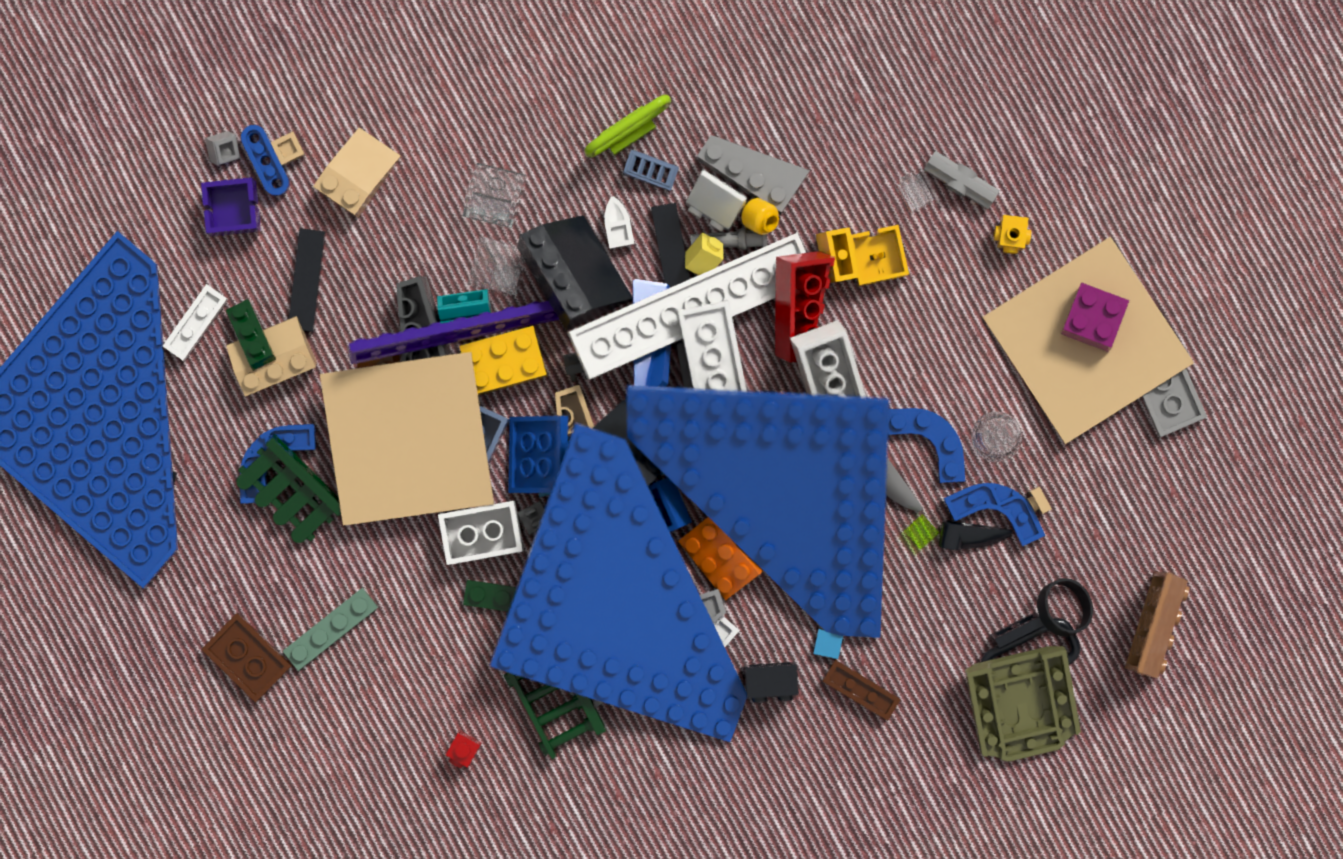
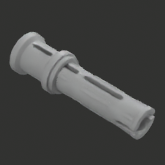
[690,227,768,250]

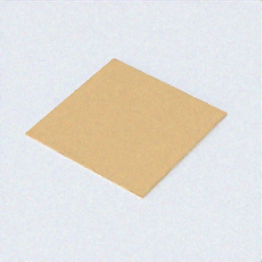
[982,237,1194,444]
[320,352,494,526]

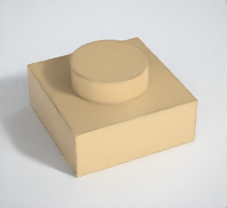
[270,132,305,166]
[1027,487,1052,514]

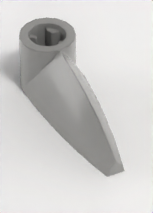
[886,457,923,512]

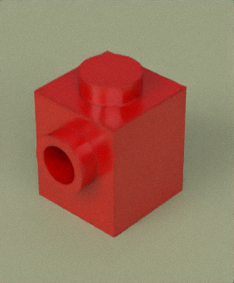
[446,731,482,769]

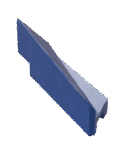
[633,279,671,387]

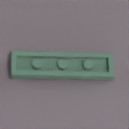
[283,587,379,671]

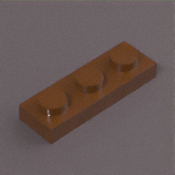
[822,659,901,721]

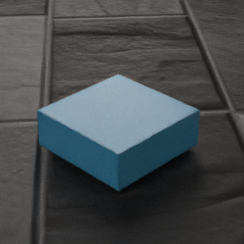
[813,629,843,659]

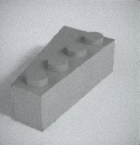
[697,135,810,216]

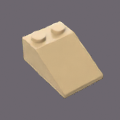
[313,128,401,218]

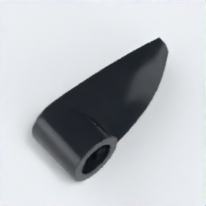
[938,520,1013,550]

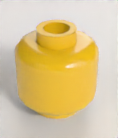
[741,198,779,235]

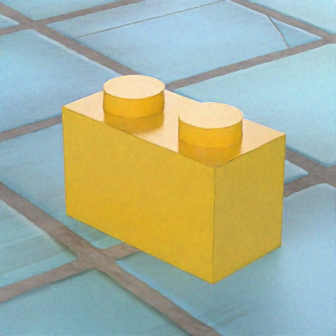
[816,227,859,283]

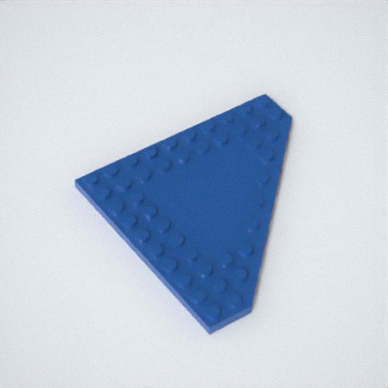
[0,231,178,588]
[627,385,890,638]
[489,422,747,742]

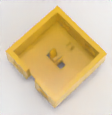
[851,225,909,287]

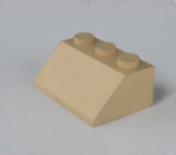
[226,316,317,396]

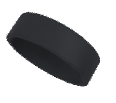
[1037,578,1093,637]

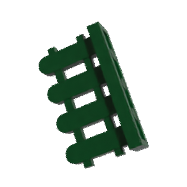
[237,433,341,543]

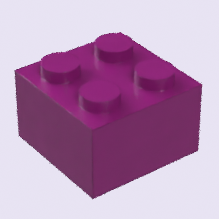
[1061,282,1130,352]

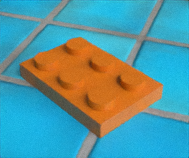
[678,517,763,601]

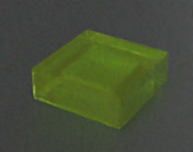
[903,514,939,550]

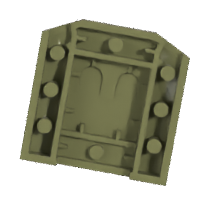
[965,646,1081,762]

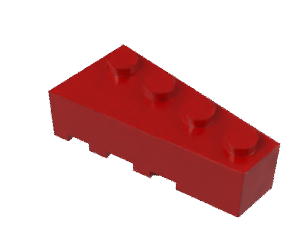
[775,251,836,363]

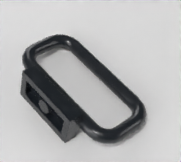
[981,612,1081,665]

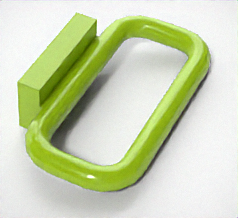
[584,94,671,158]

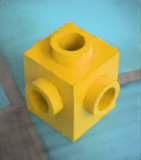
[993,215,1031,254]

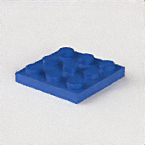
[508,416,568,493]

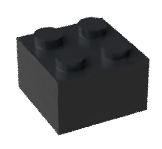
[744,662,799,703]

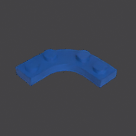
[888,408,965,483]
[240,424,316,504]
[943,483,1046,546]

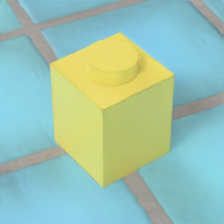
[685,233,723,275]

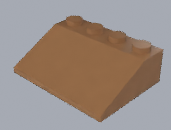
[1124,571,1189,679]

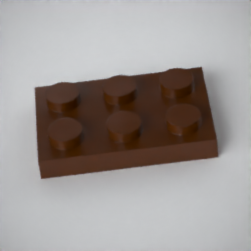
[201,613,293,703]

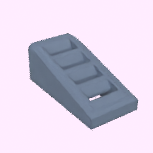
[623,149,679,191]

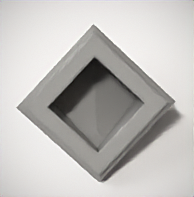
[205,131,240,165]

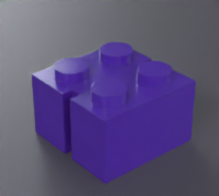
[201,177,261,237]

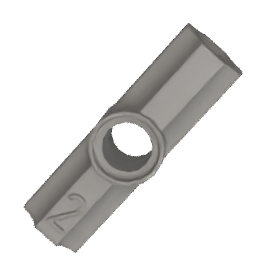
[923,151,1000,210]

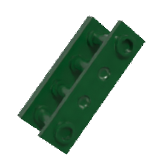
[503,672,607,759]

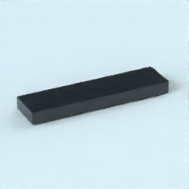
[289,228,326,332]

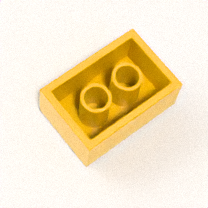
[459,326,548,395]

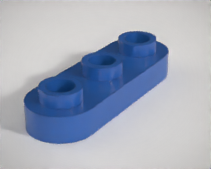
[241,125,290,196]

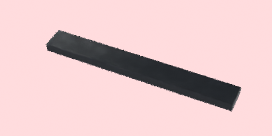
[651,203,693,389]

